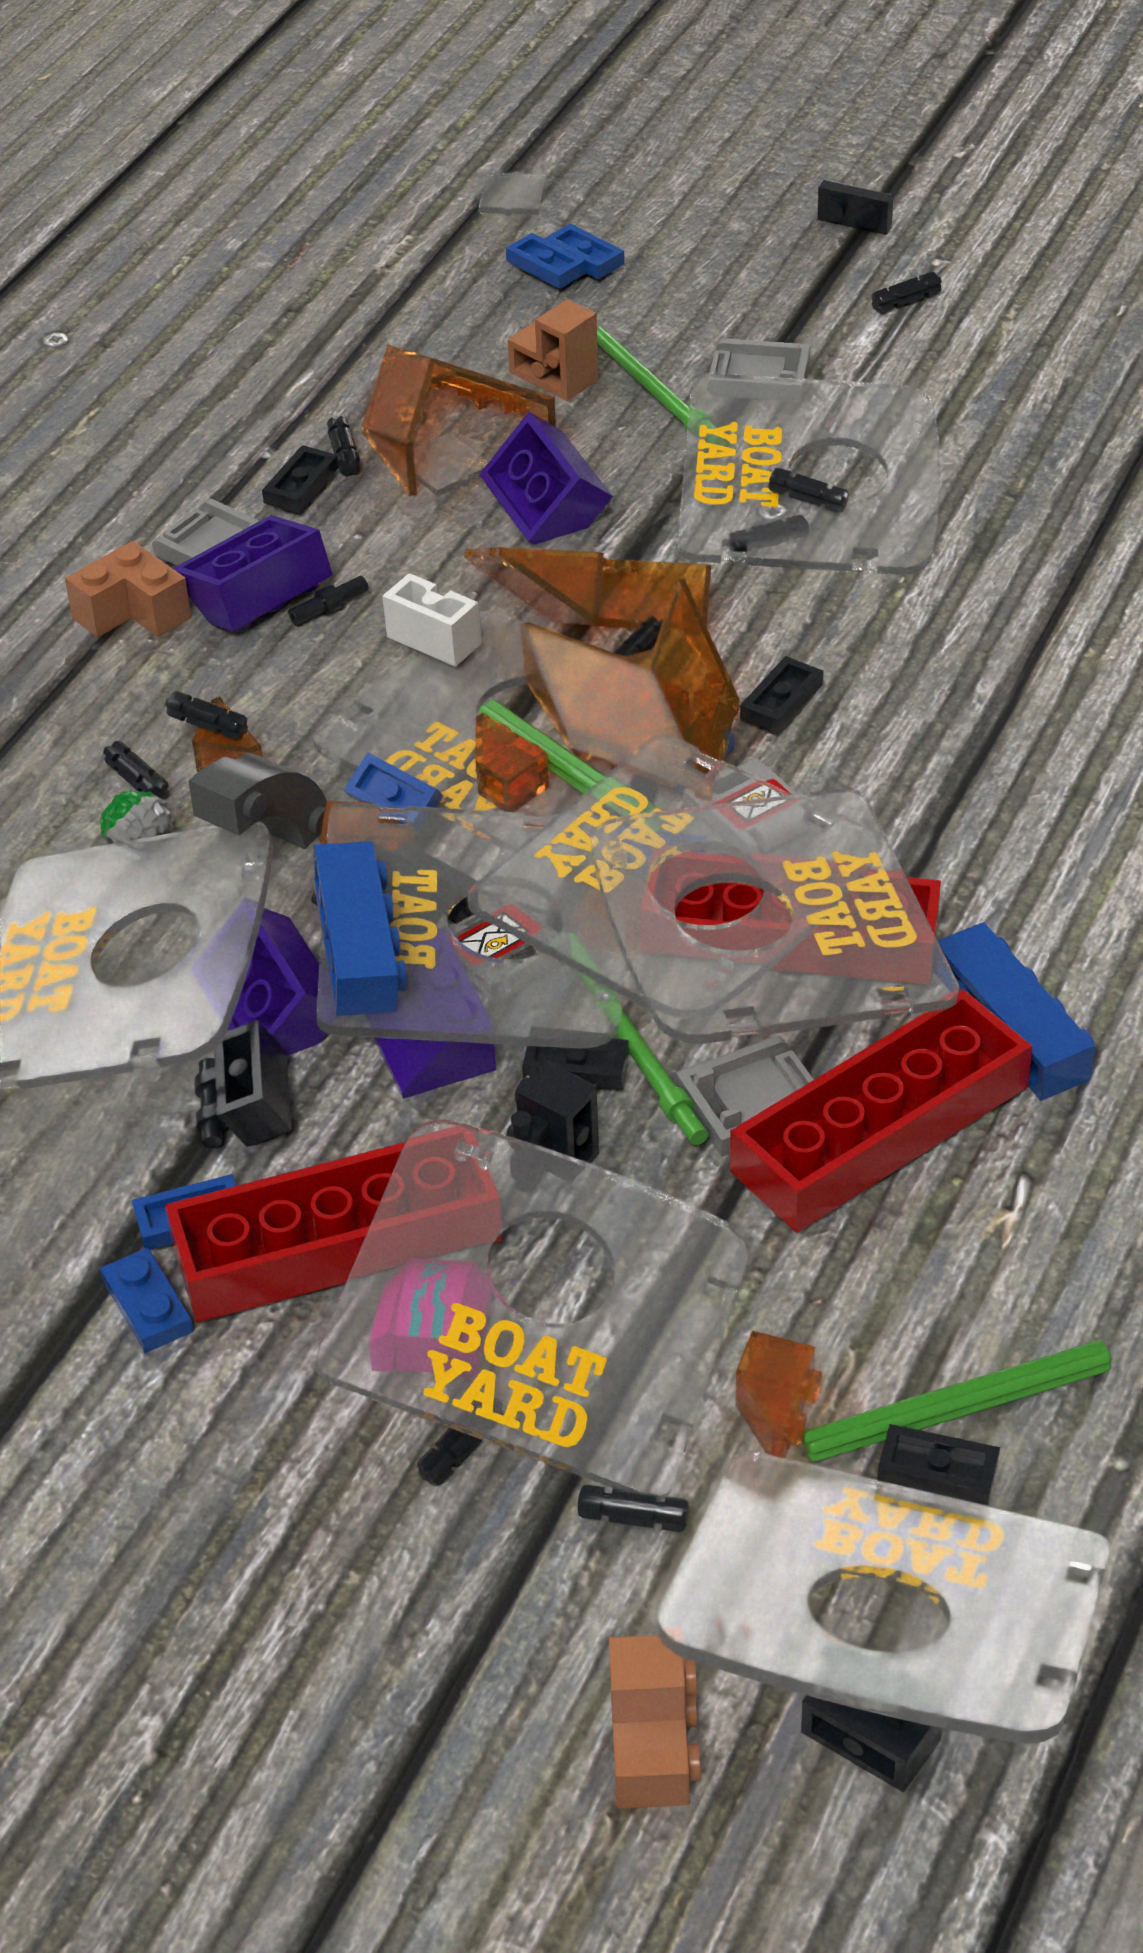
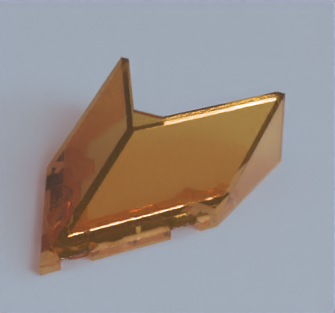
[362,344,556,497]
[464,547,712,634]
[520,578,740,807]

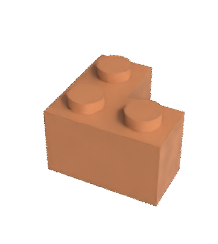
[507,299,599,401]
[65,541,191,637]
[609,1634,701,1809]

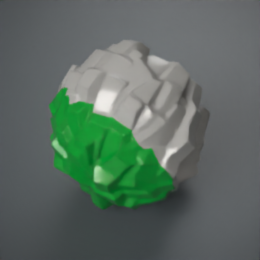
[100,790,174,865]

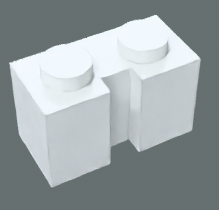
[382,573,482,667]

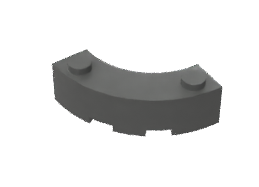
[188,753,332,849]

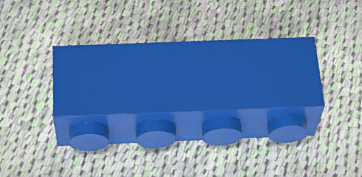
[314,841,407,1016]
[932,922,1096,1101]

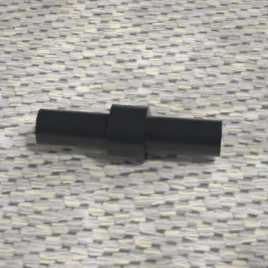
[288,575,369,625]

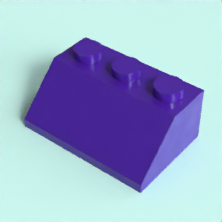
[479,412,613,545]
[172,515,333,631]
[192,902,341,1056]
[362,932,496,1099]

